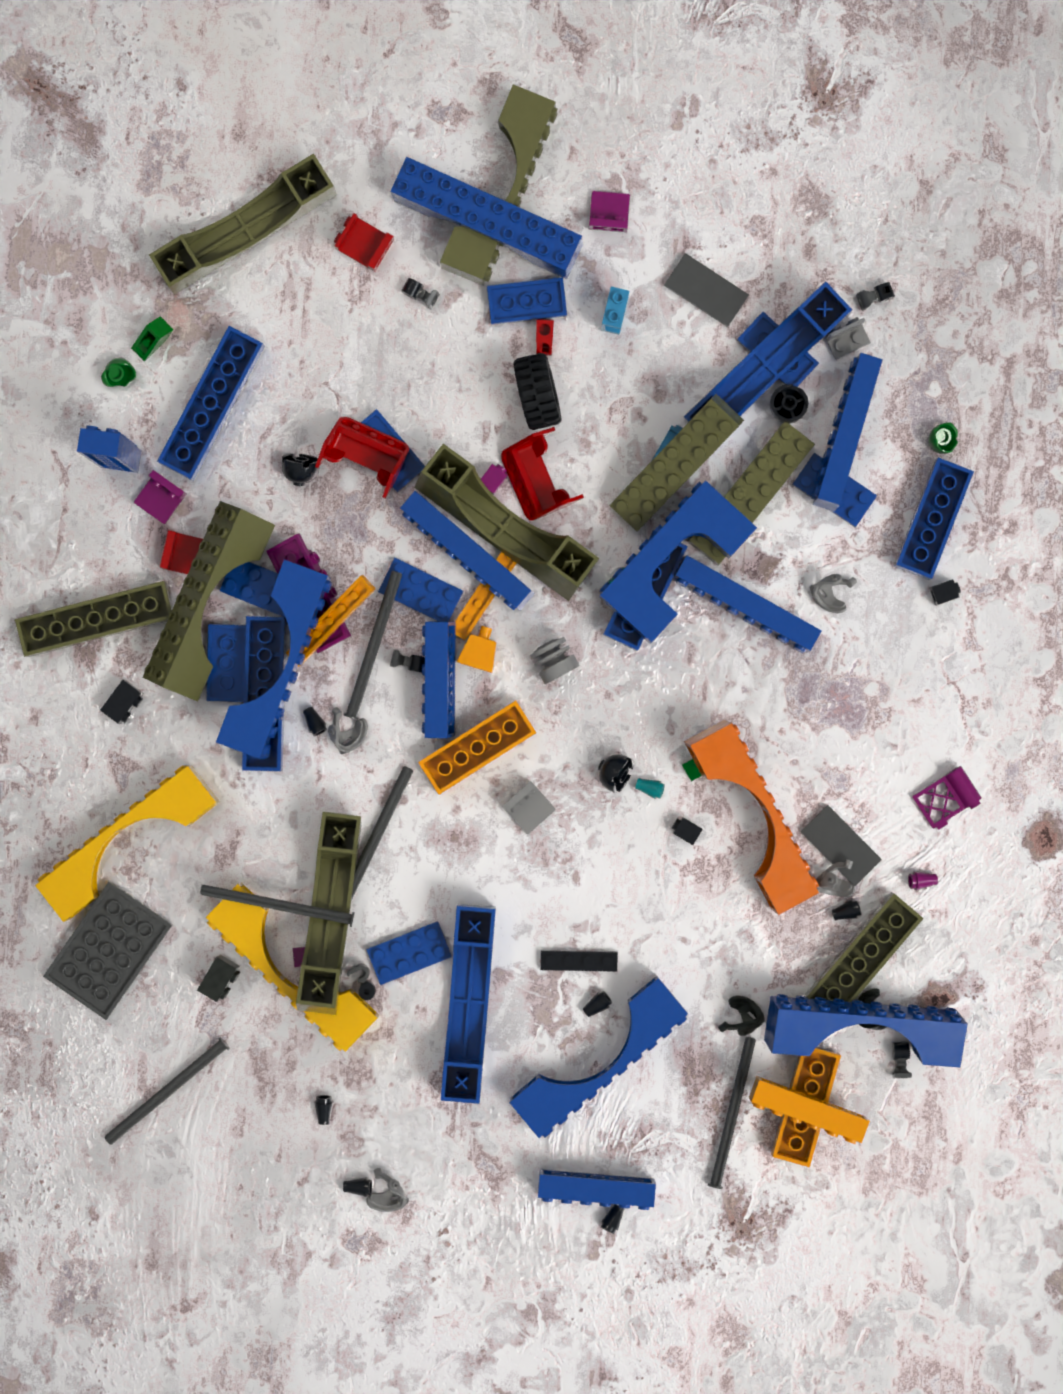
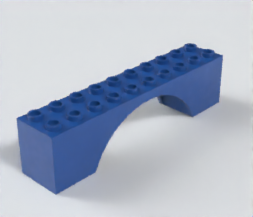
[390,157,583,279]
[683,282,852,422]
[216,560,332,759]
[441,904,496,1104]
[509,976,688,1138]
[764,994,968,1068]

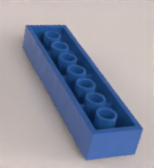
[157,326,265,481]
[811,353,883,511]
[77,425,142,473]
[400,491,535,611]
[674,555,822,653]
[242,616,287,771]

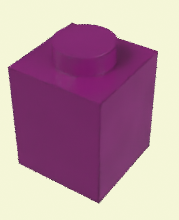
[481,464,508,495]

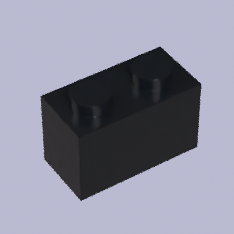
[100,680,144,724]

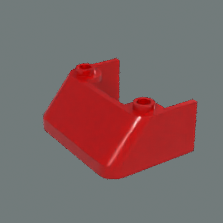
[315,417,409,499]
[501,427,584,521]

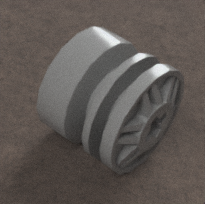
[530,637,580,684]

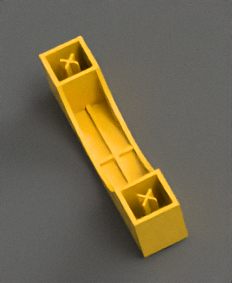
[35,765,220,922]
[206,882,379,1052]

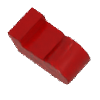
[536,320,554,356]

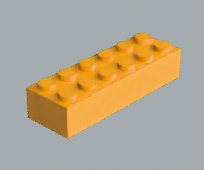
[418,701,536,795]
[771,1047,841,1168]
[749,1076,870,1144]

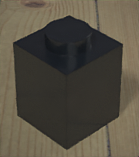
[929,579,961,606]
[672,817,703,845]

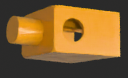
[457,626,496,673]

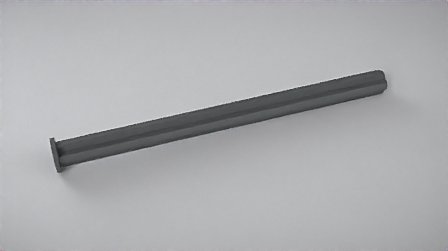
[344,571,402,720]
[350,766,413,908]
[200,885,355,927]
[105,1037,230,1145]
[708,1037,756,1189]

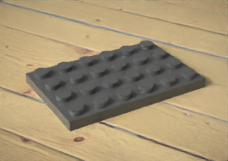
[43,881,172,1020]

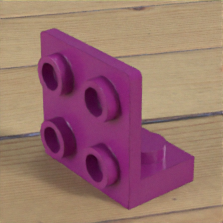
[589,191,630,233]
[134,470,187,524]

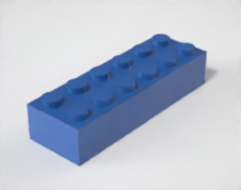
[894,457,974,580]
[603,530,688,652]
[422,621,456,738]
[538,1169,656,1210]

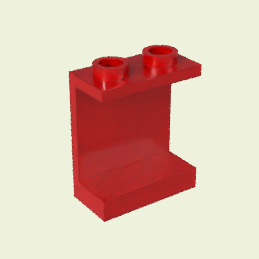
[334,213,394,272]
[160,530,203,575]

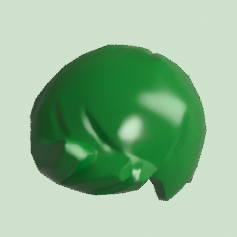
[101,357,136,387]
[928,422,958,454]

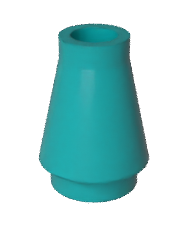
[635,778,665,799]

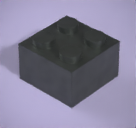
[197,954,241,1002]

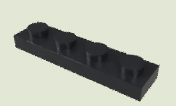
[540,951,618,972]

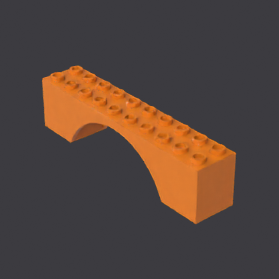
[684,720,819,915]

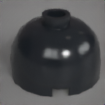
[769,384,809,424]
[282,454,320,486]
[598,754,634,794]

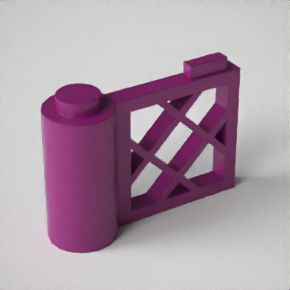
[912,766,982,830]

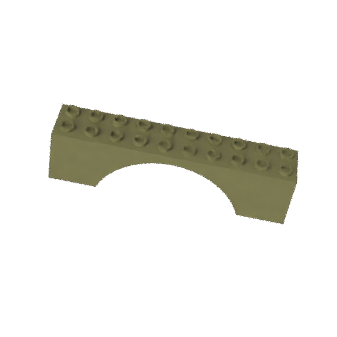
[440,84,558,285]
[149,153,337,295]
[414,443,599,601]
[142,501,275,702]
[296,812,362,1015]

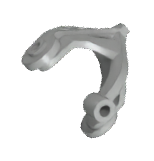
[810,574,857,613]
[328,707,368,754]
[816,859,855,897]
[366,1168,409,1212]

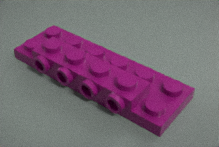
[266,533,351,653]

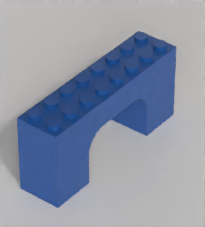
[599,480,757,644]

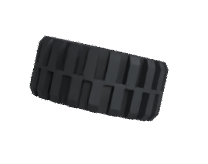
[513,353,562,430]

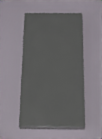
[664,253,749,327]
[801,805,882,886]

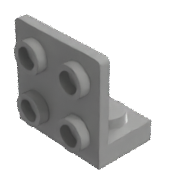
[826,317,871,360]
[502,781,555,834]

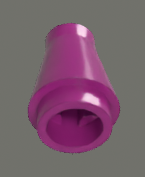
[908,871,938,891]

